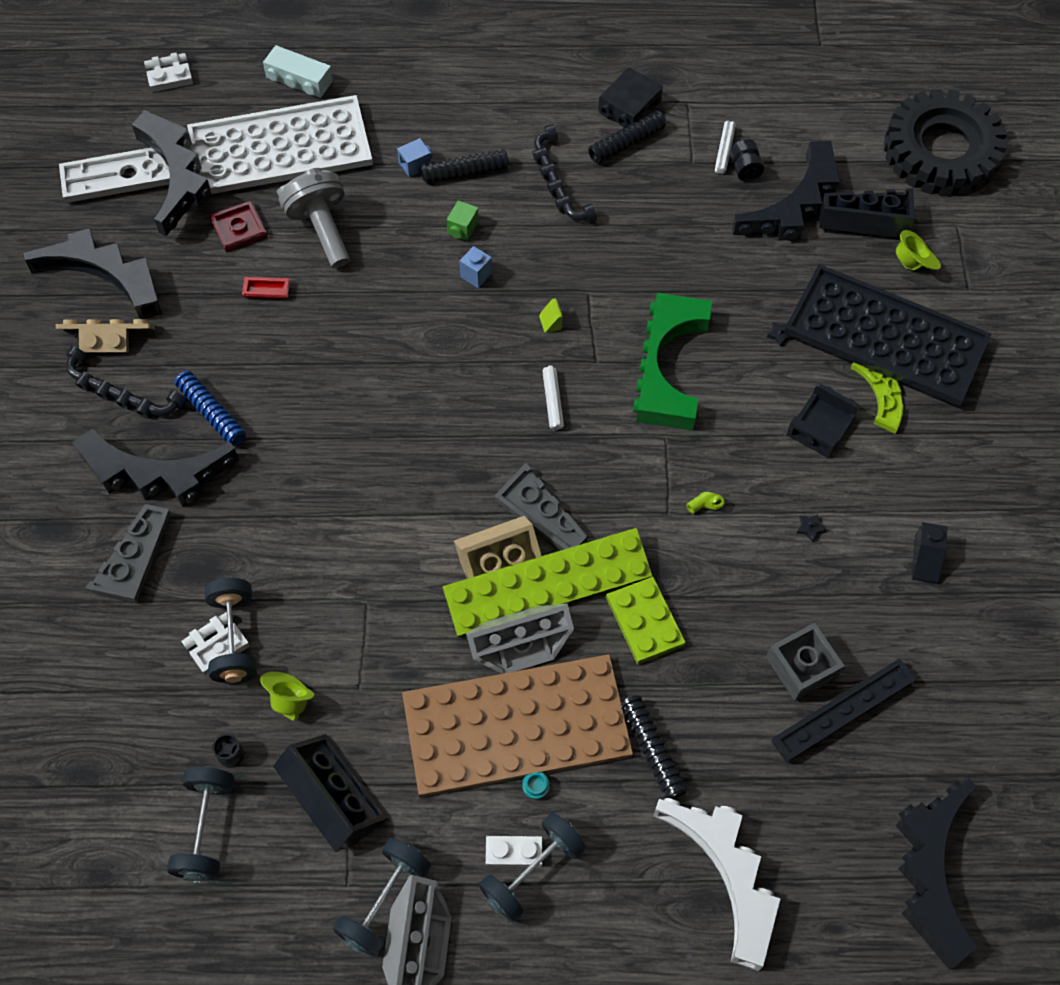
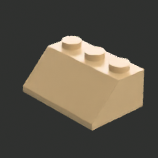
[454,516,541,579]

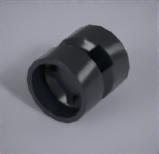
[729,139,765,182]

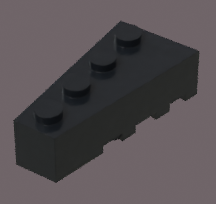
[819,188,915,238]

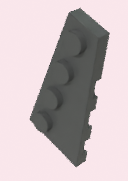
[494,463,587,550]
[85,504,171,603]

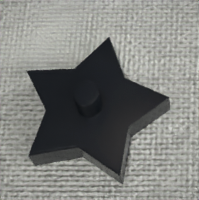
[767,322,794,346]
[797,514,826,542]

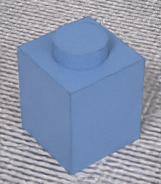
[397,138,433,177]
[459,246,492,288]

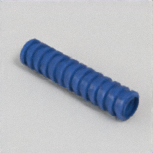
[174,370,246,446]

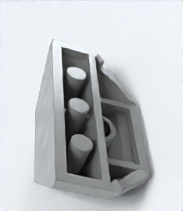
[466,604,574,674]
[382,875,452,985]

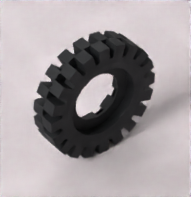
[883,89,1008,197]

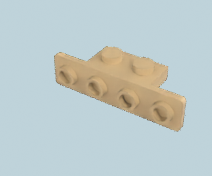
[56,319,155,353]

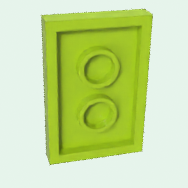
[606,577,686,665]

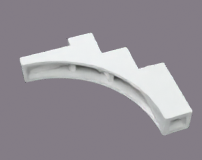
[654,798,780,971]

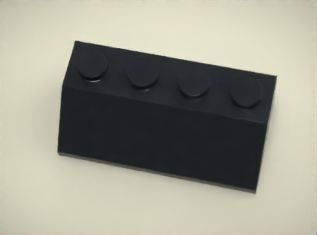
[273,734,389,853]

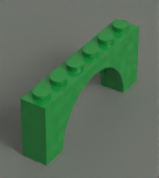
[633,293,712,431]

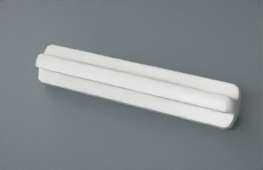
[715,120,736,174]
[543,366,564,431]

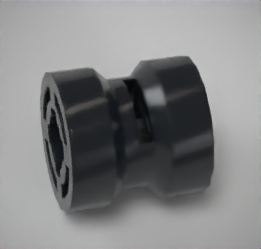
[212,733,244,768]

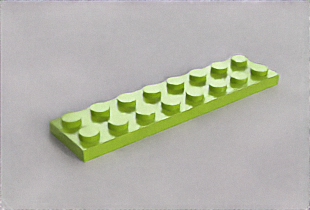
[442,528,652,637]

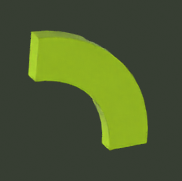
[850,362,903,434]

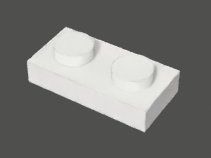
[486,836,542,867]

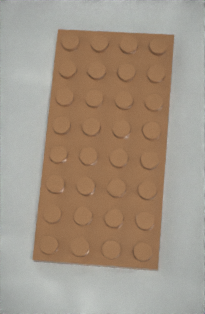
[402,654,633,798]

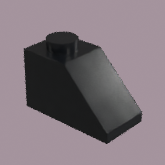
[911,522,948,584]

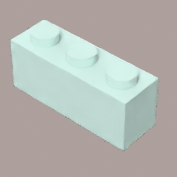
[263,46,333,98]

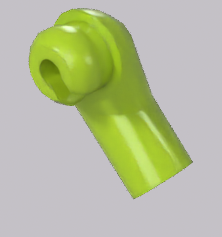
[686,492,725,514]

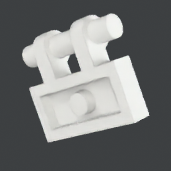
[144,52,193,92]
[181,612,250,675]

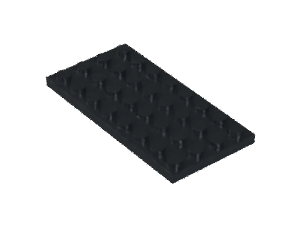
[784,264,992,406]

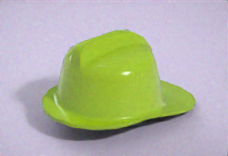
[896,230,941,270]
[260,672,314,721]

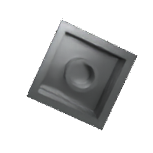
[766,623,845,701]

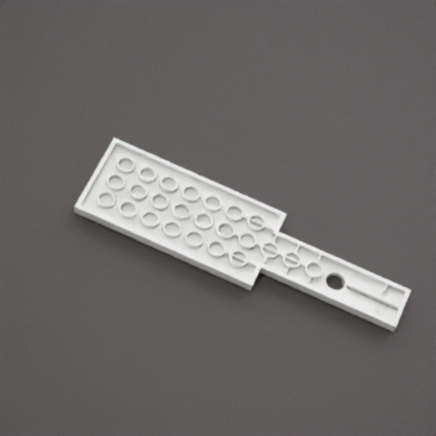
[59,95,373,203]

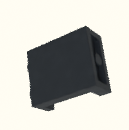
[598,67,663,127]
[786,383,860,459]

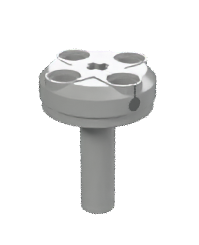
[277,167,350,268]

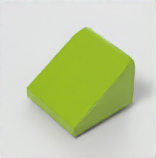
[539,298,562,333]

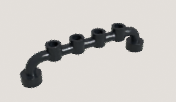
[532,124,597,223]
[66,346,188,418]

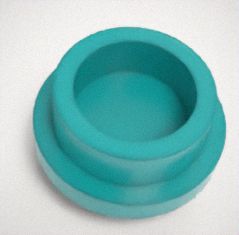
[522,772,550,799]

